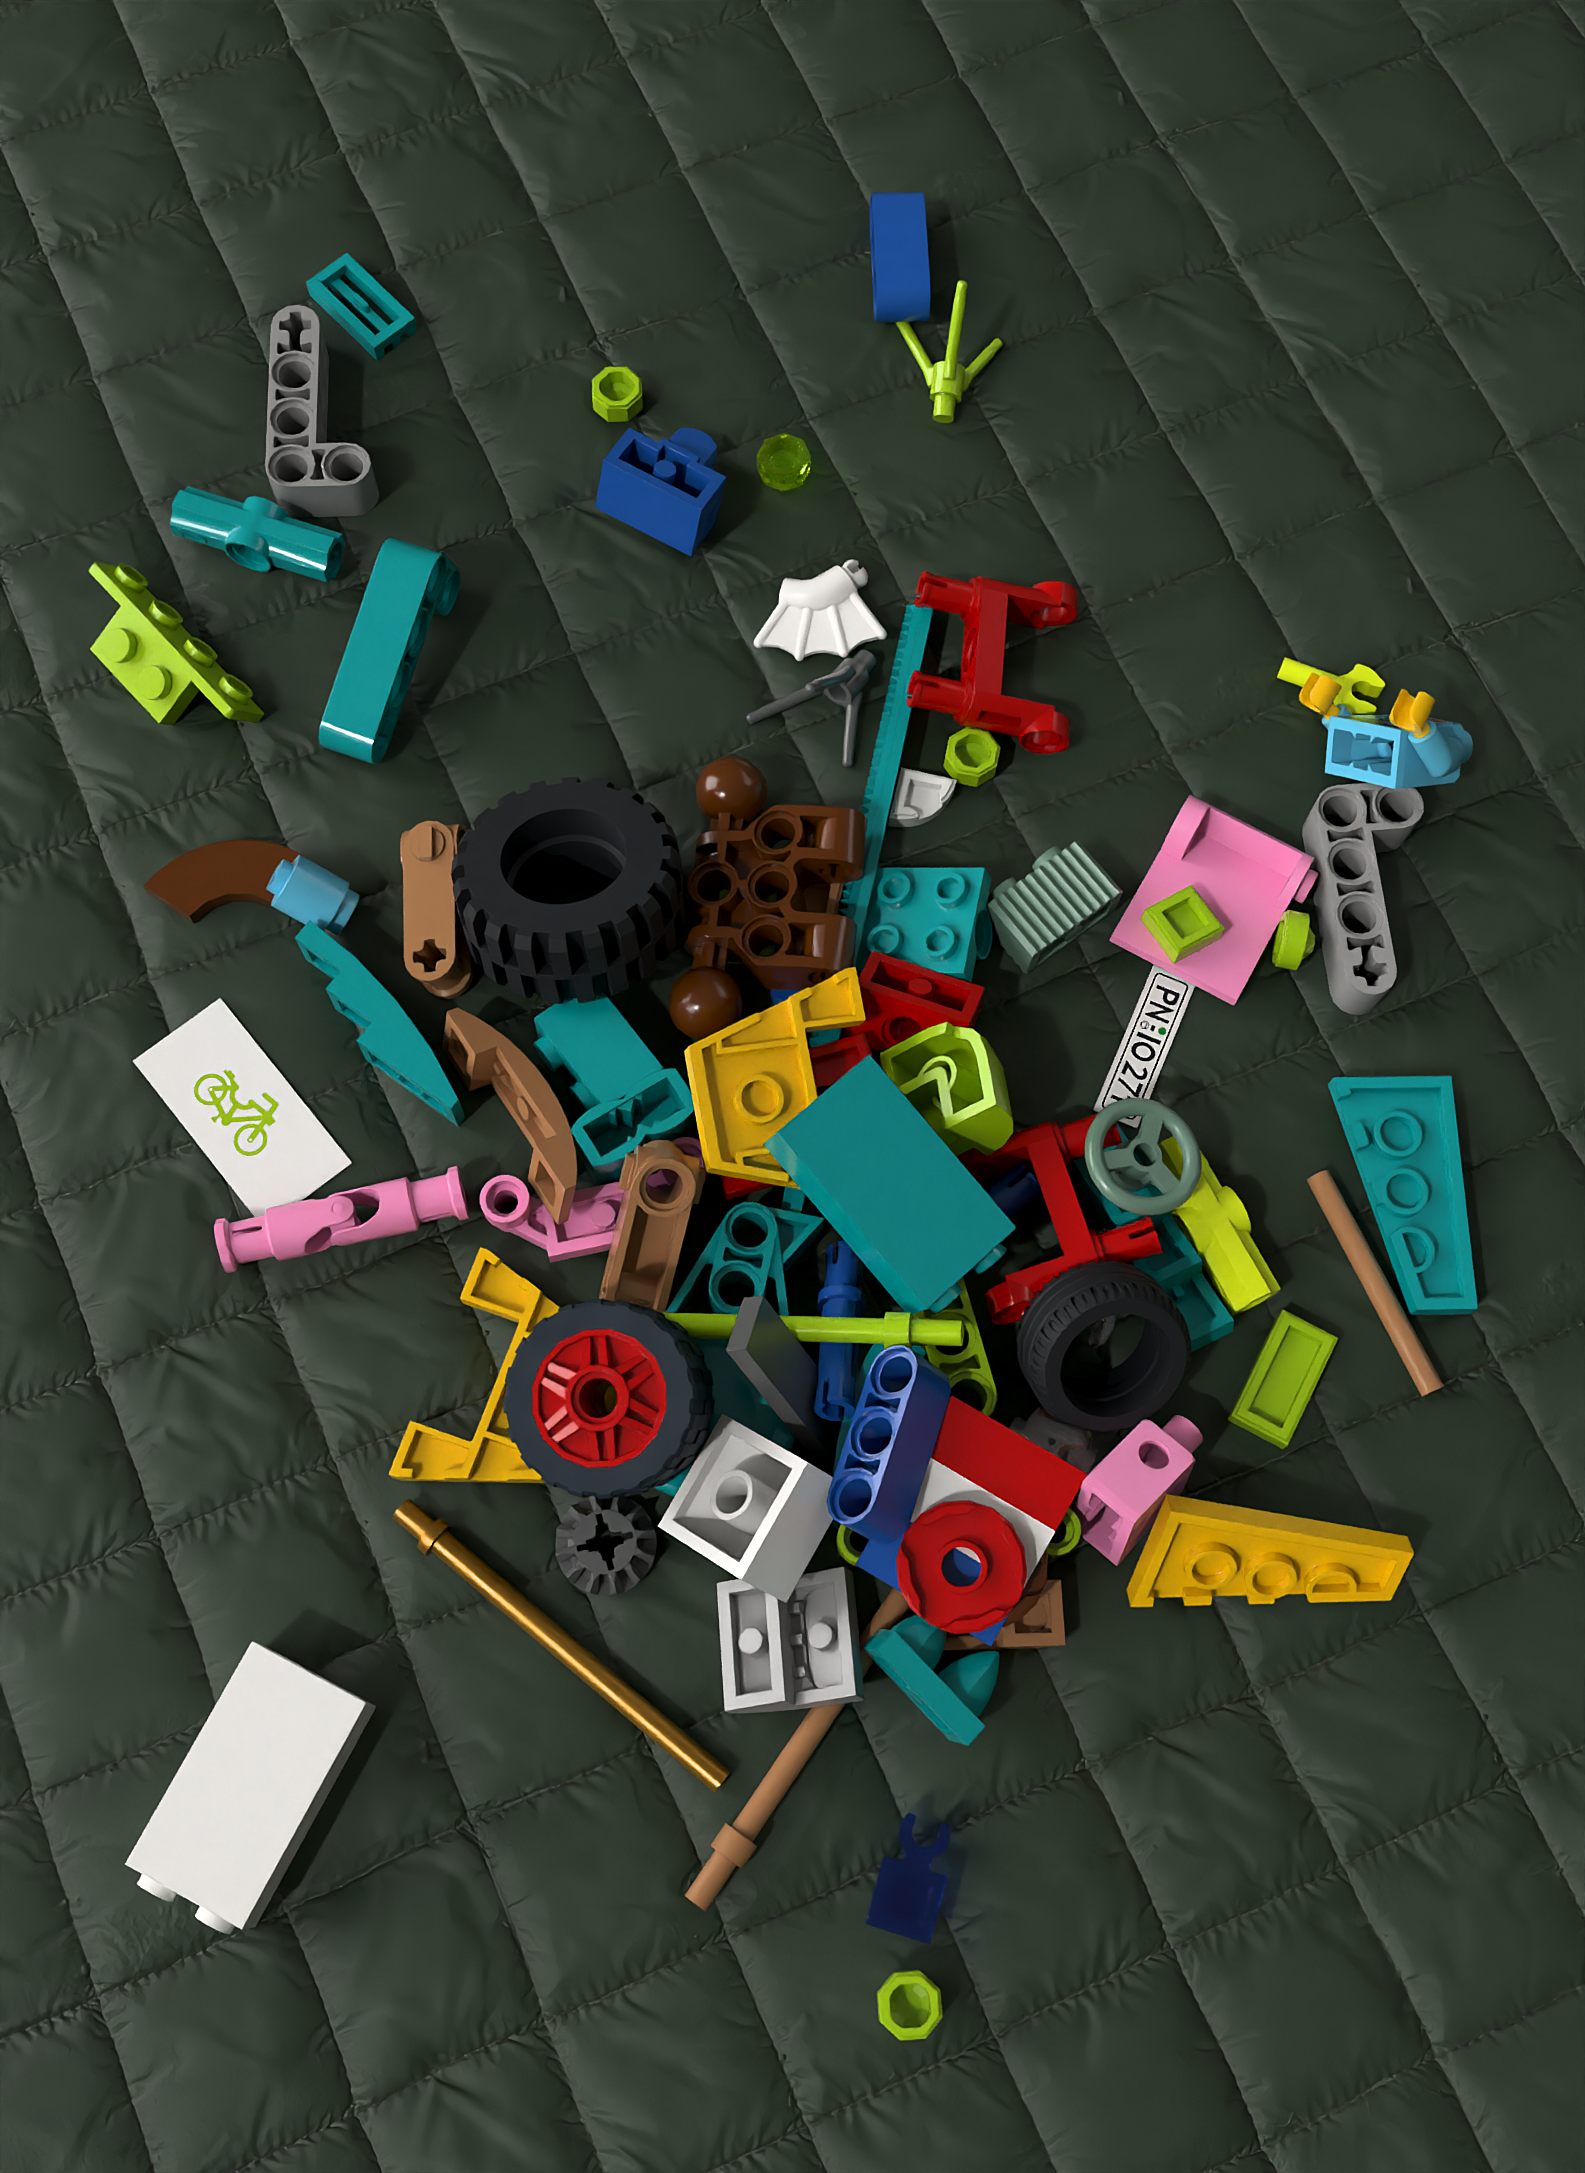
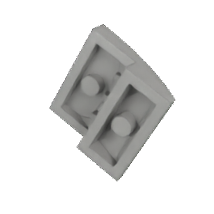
[717,1567,865,1714]

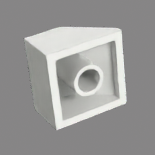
[658,1414,833,1603]

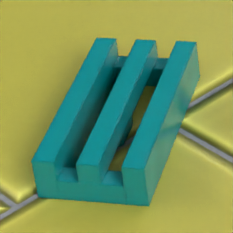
[306,253,418,361]

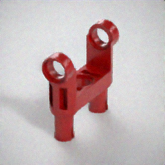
[906,571,1079,754]
[956,1113,1163,1324]

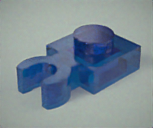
[864,1813,950,1944]

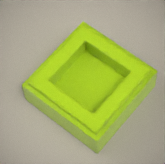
[1140,885,1225,964]

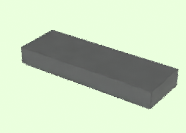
[726,1296,844,1459]

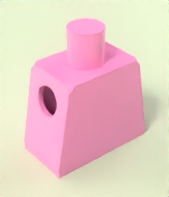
[1073,1415,1203,1566]

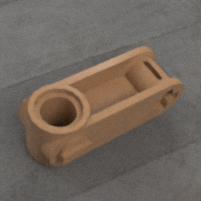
[400,821,474,999]
[599,1140,706,1312]

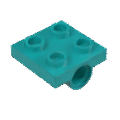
[855,868,993,983]

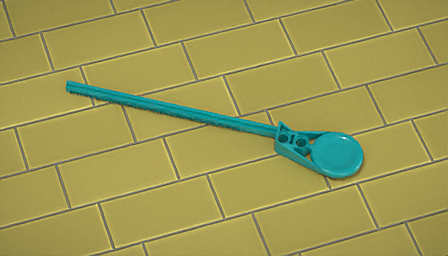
[655,595,934,1497]

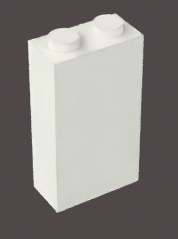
[125,1641,376,1935]

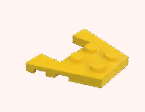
[684,967,866,1189]
[389,1247,617,1483]

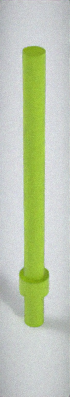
[661,1312,964,1350]

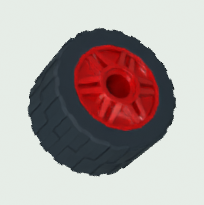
[503,1299,715,1499]

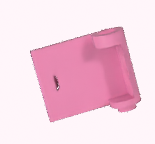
[1109,795,1319,1006]

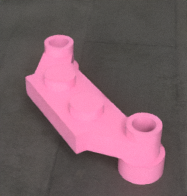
[480,1137,710,1263]

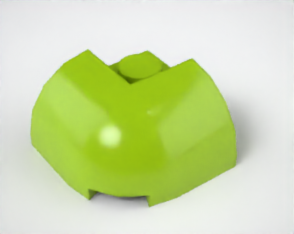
[880,1022,1013,1156]

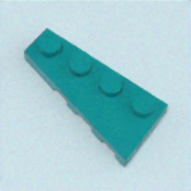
[1328,1076,1478,1315]

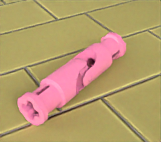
[214,1166,469,1273]

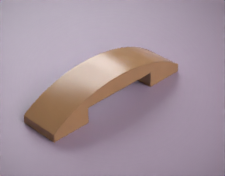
[442,1008,577,1225]

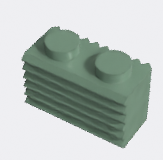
[987,841,1123,974]

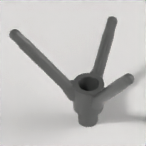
[746,650,877,768]

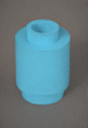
[266,855,360,935]

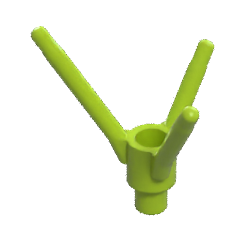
[895,280,1003,423]

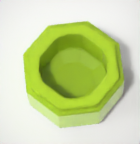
[592,366,643,422]
[943,727,1001,787]
[877,1970,943,2040]

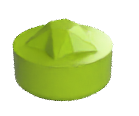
[1272,910,1315,971]

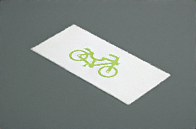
[133,998,352,1217]

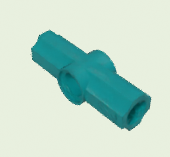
[169,486,345,583]

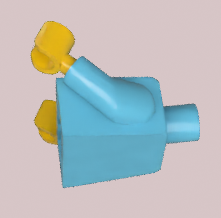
[1299,673,1473,789]

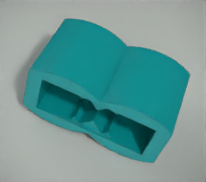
[570,1068,697,1186]

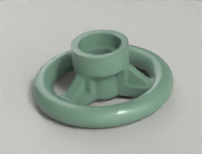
[1084,1098,1202,1216]

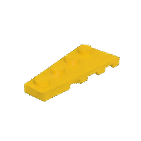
[1126,1494,1414,1607]

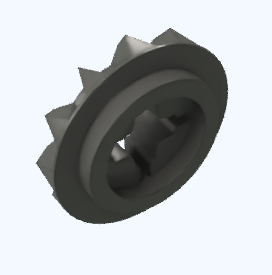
[555,1496,657,1596]

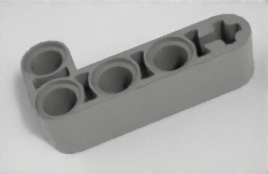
[265,305,379,517]
[1302,783,1424,1015]

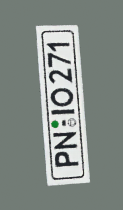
[1093,965,1195,1128]

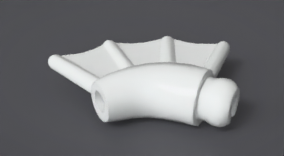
[754,559,887,661]

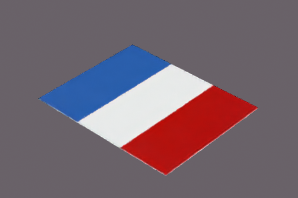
[855,1396,1087,1646]

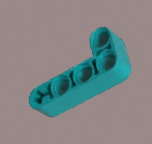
[319,537,461,765]

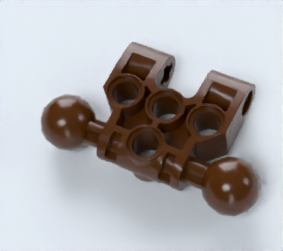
[669,755,868,1040]

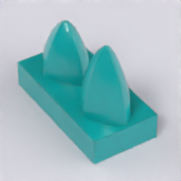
[861,1615,999,1746]

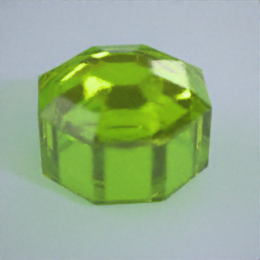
[757,433,811,491]

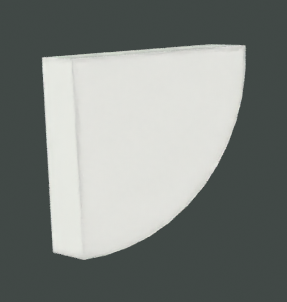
[888,768,957,828]

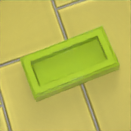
[1227,1310,1338,1449]

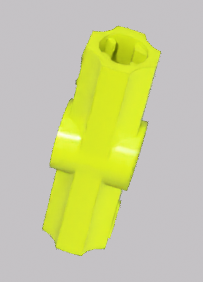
[1158,1136,1281,1316]

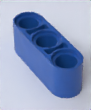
[870,192,930,323]
[827,1345,951,1544]

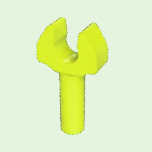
[1277,657,1385,715]

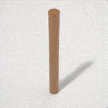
[1307,1169,1444,1397]

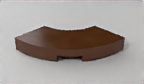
[144,840,308,924]

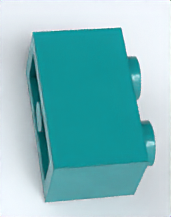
[533,993,664,1113]

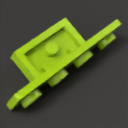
[88,561,264,726]

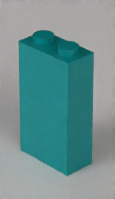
[763,1054,1016,1314]

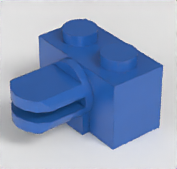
[595,428,727,556]

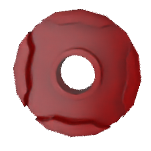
[896,1500,1027,1634]

